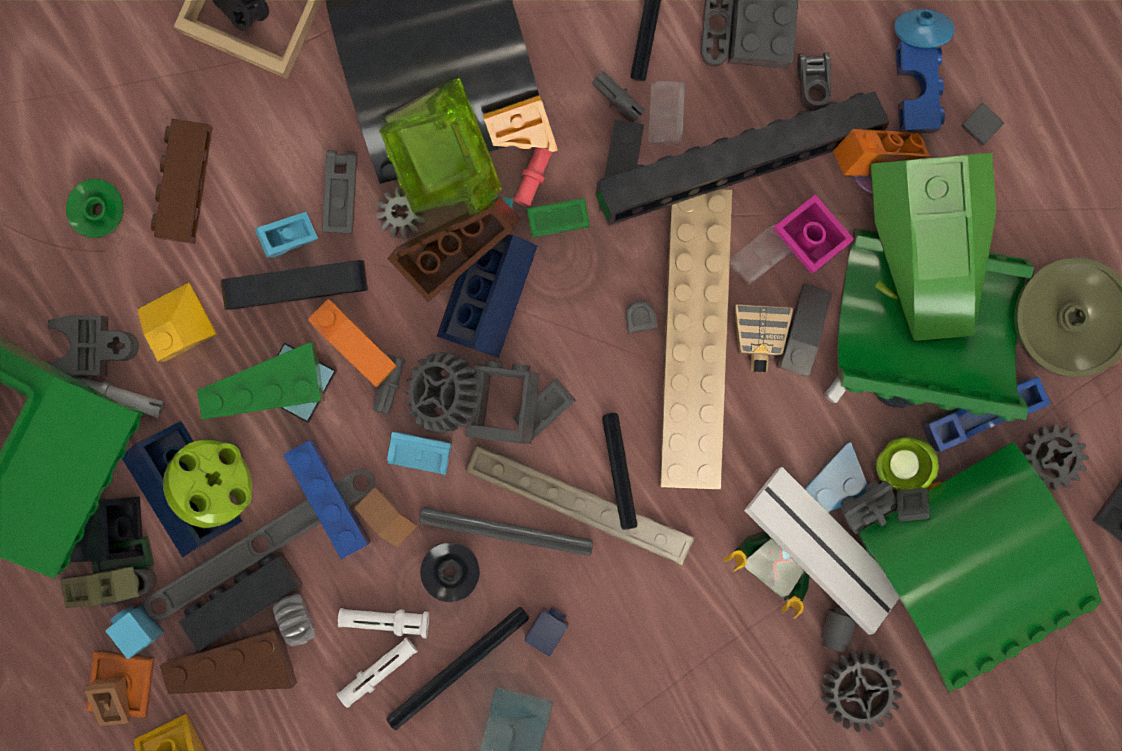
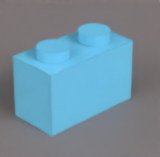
[105,605,165,659]

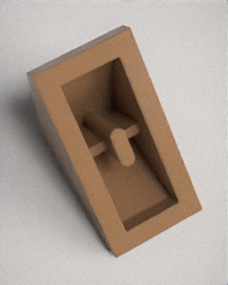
[354,486,417,547]
[84,676,130,726]

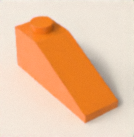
[308,299,397,387]

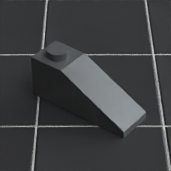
[776,283,832,376]

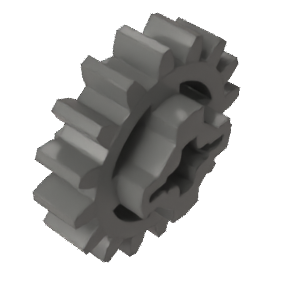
[1023,425,1089,490]

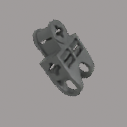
[47,315,139,376]

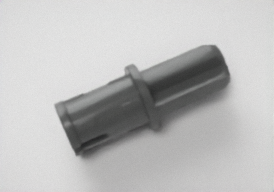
[592,71,645,123]
[373,354,406,415]

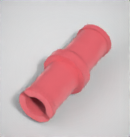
[513,147,553,207]

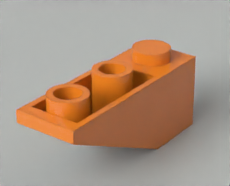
[833,129,930,176]

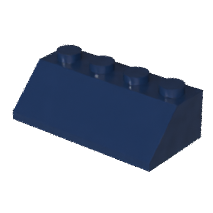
[437,234,538,358]
[122,421,242,558]

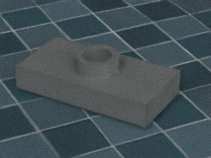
[512,379,576,440]

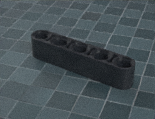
[221,260,368,310]

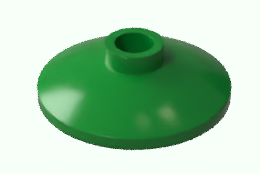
[66,179,124,238]

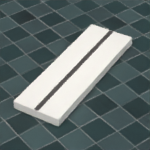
[744,467,899,635]

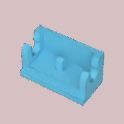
[387,431,452,475]

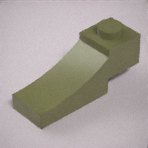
[60,567,139,608]

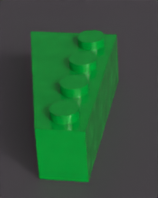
[197,342,325,420]

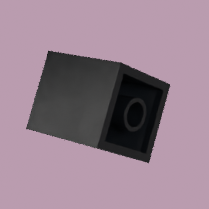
[70,497,144,562]

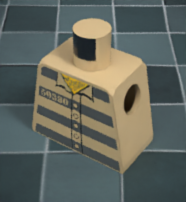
[733,304,793,372]

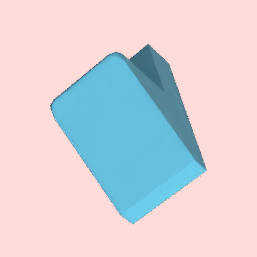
[255,212,318,258]

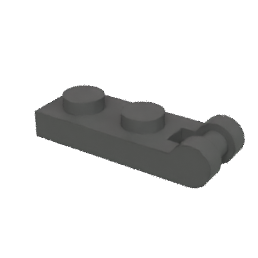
[322,150,358,234]

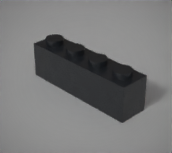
[179,554,302,652]

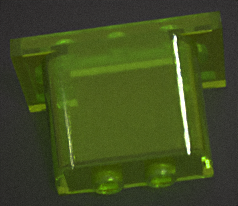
[379,78,503,215]

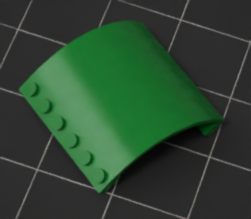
[837,228,1034,421]
[858,442,1102,692]

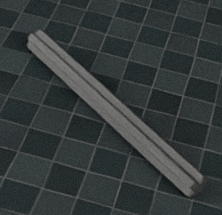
[419,508,593,556]

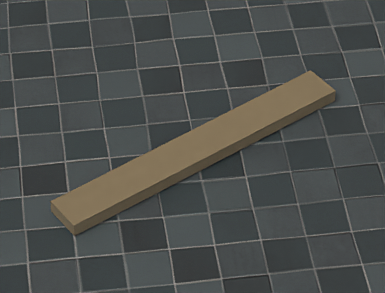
[465,445,694,565]

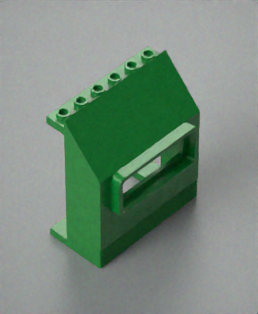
[0,337,143,579]

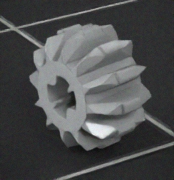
[376,187,427,238]
[273,593,315,647]

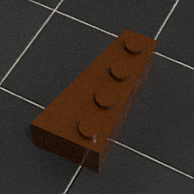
[160,627,297,694]

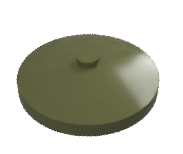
[1014,257,1122,377]

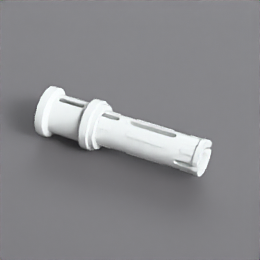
[338,608,430,638]

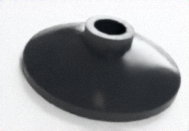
[420,542,480,602]

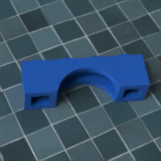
[921,377,1051,452]
[283,439,371,559]

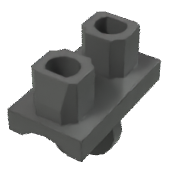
[841,480,898,534]

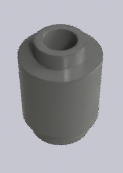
[821,605,856,652]

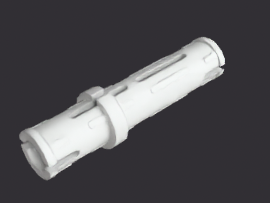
[336,637,418,708]

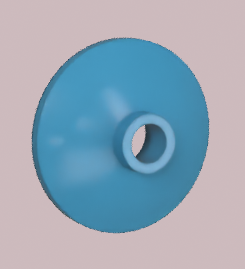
[894,9,955,48]

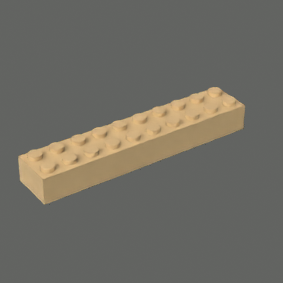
[659,189,732,489]

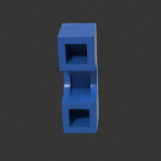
[896,41,945,133]

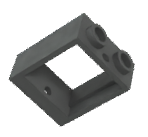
[465,360,540,444]

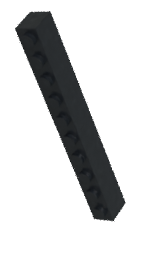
[595,91,889,226]

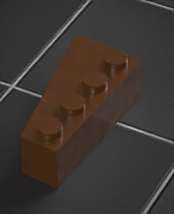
[387,196,521,302]

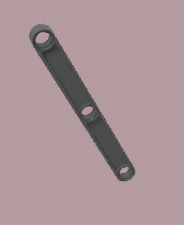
[145,469,375,620]

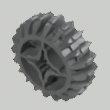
[404,352,481,433]
[821,650,902,732]

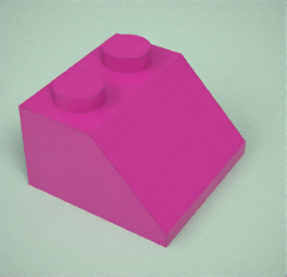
[773,194,854,274]

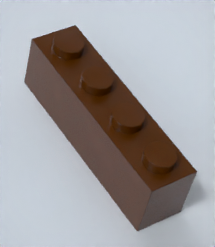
[151,118,213,244]

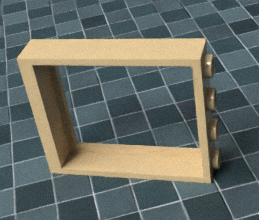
[174,0,322,79]

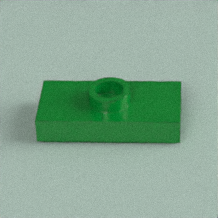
[527,198,590,238]

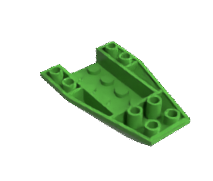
[870,153,996,341]

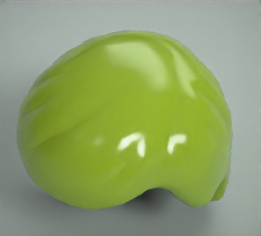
[875,436,939,491]

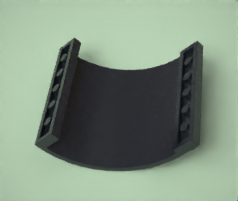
[326,0,539,184]

